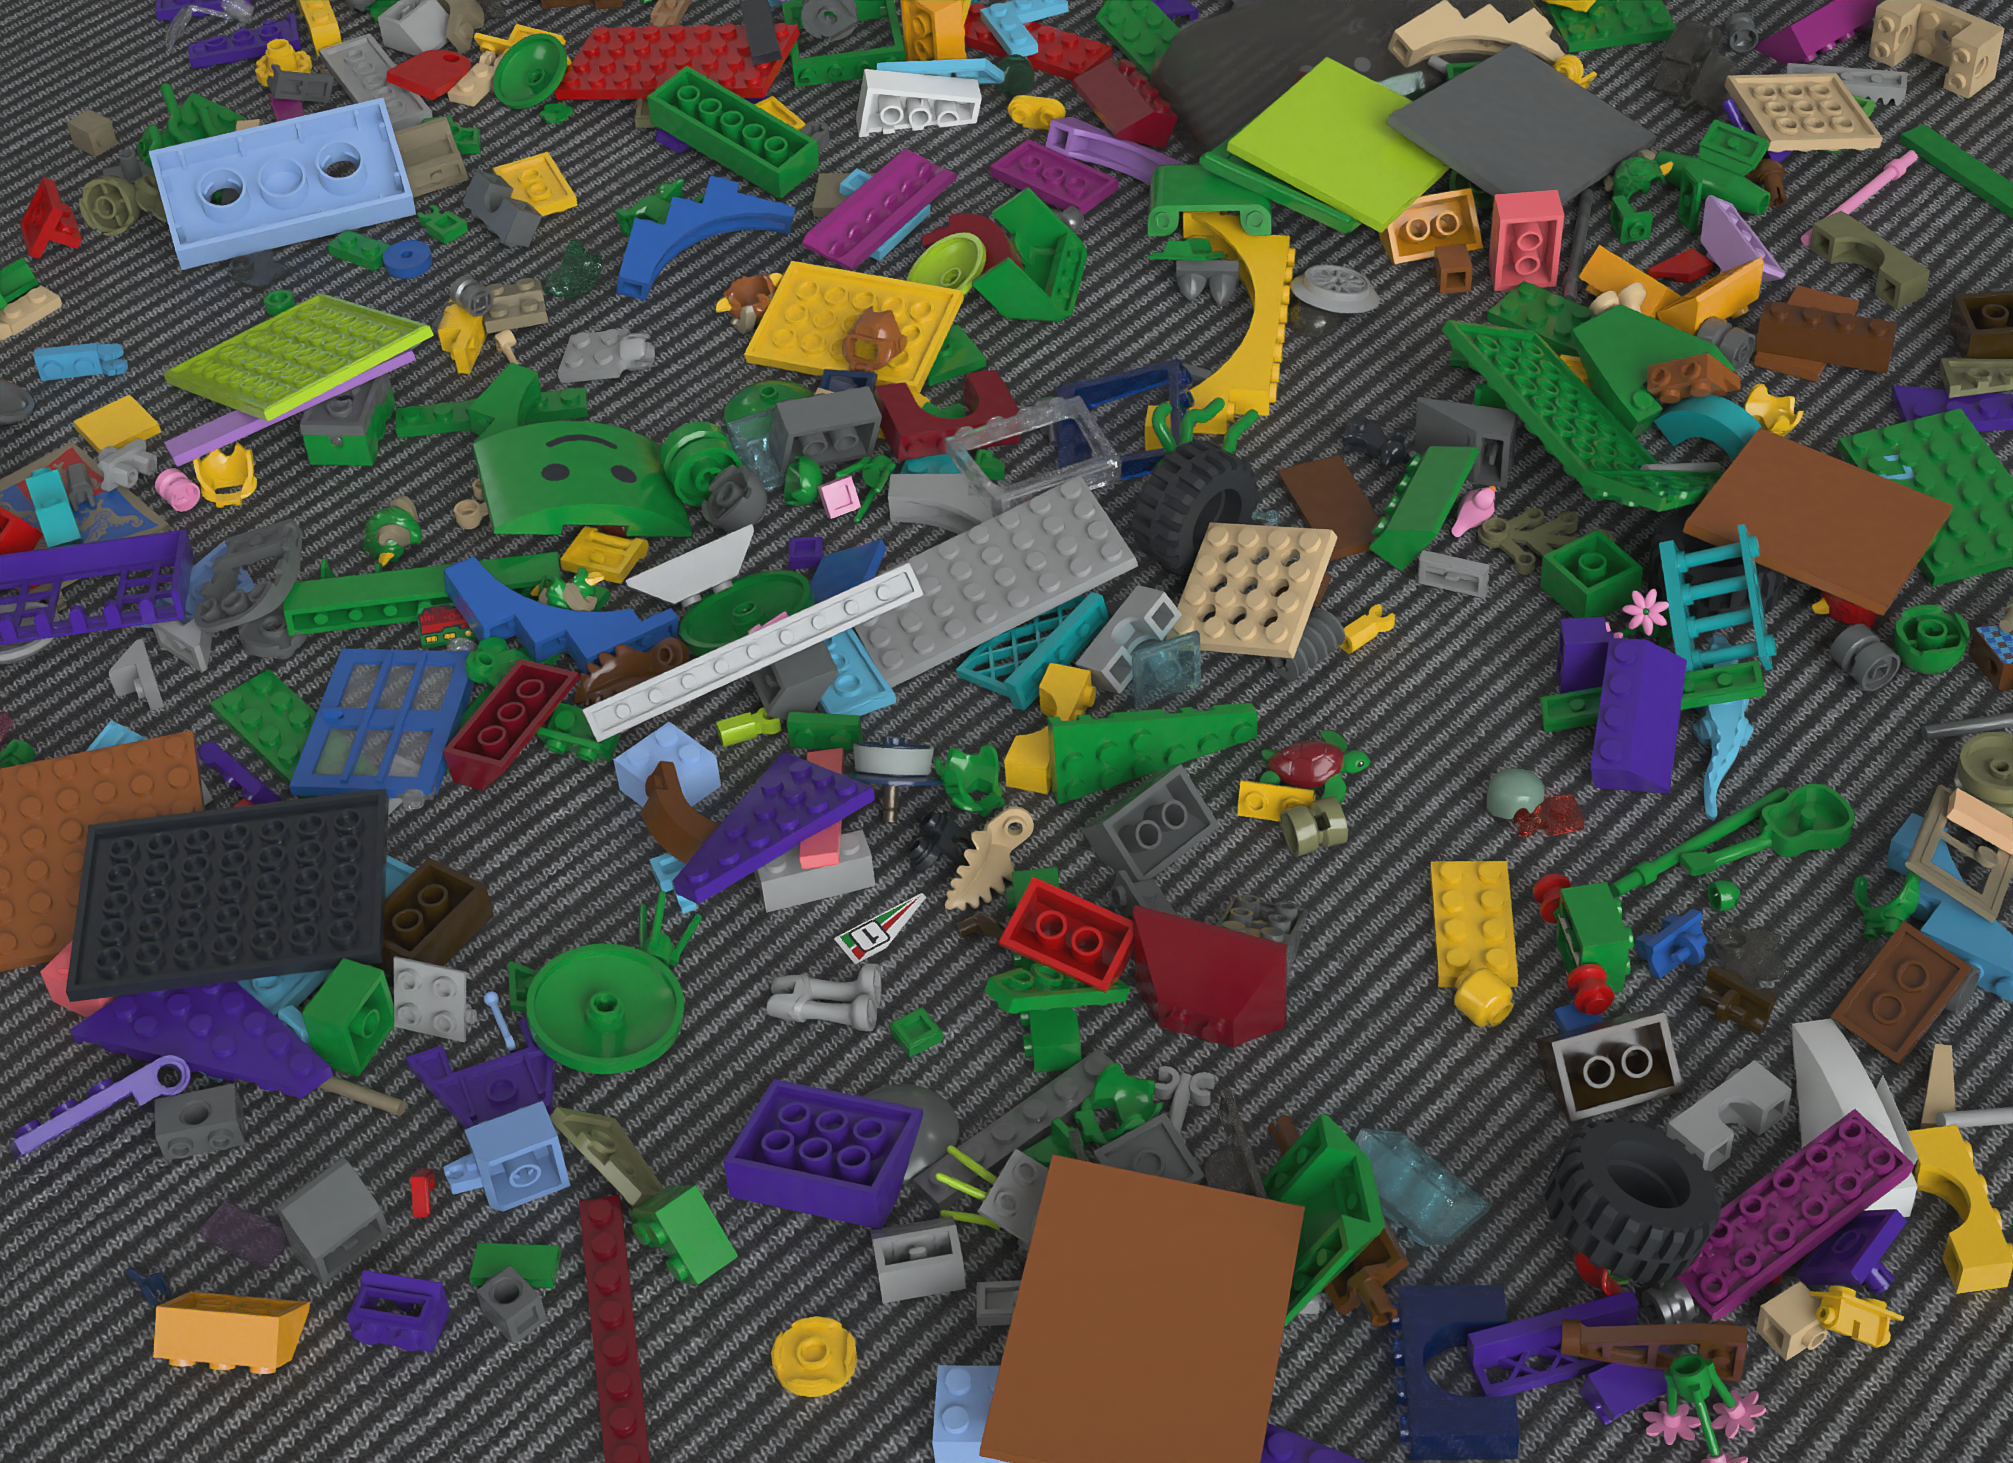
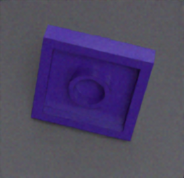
[1796,1209,1907,1294]

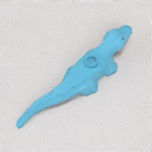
[1693,635,1754,821]

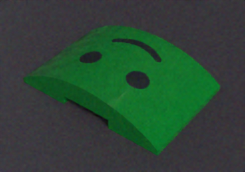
[472,421,692,537]

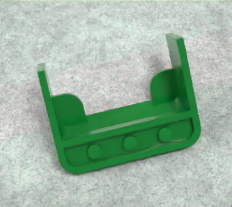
[971,187,1087,322]

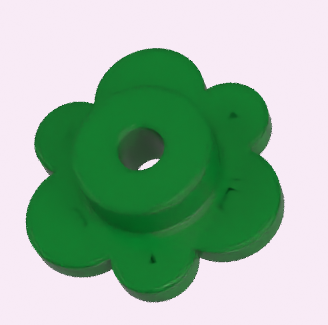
[540,103,573,124]

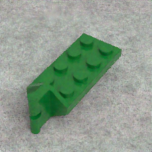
[1095,0,1207,91]

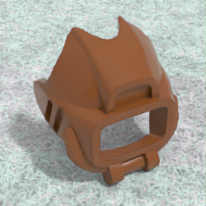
[842,306,907,372]

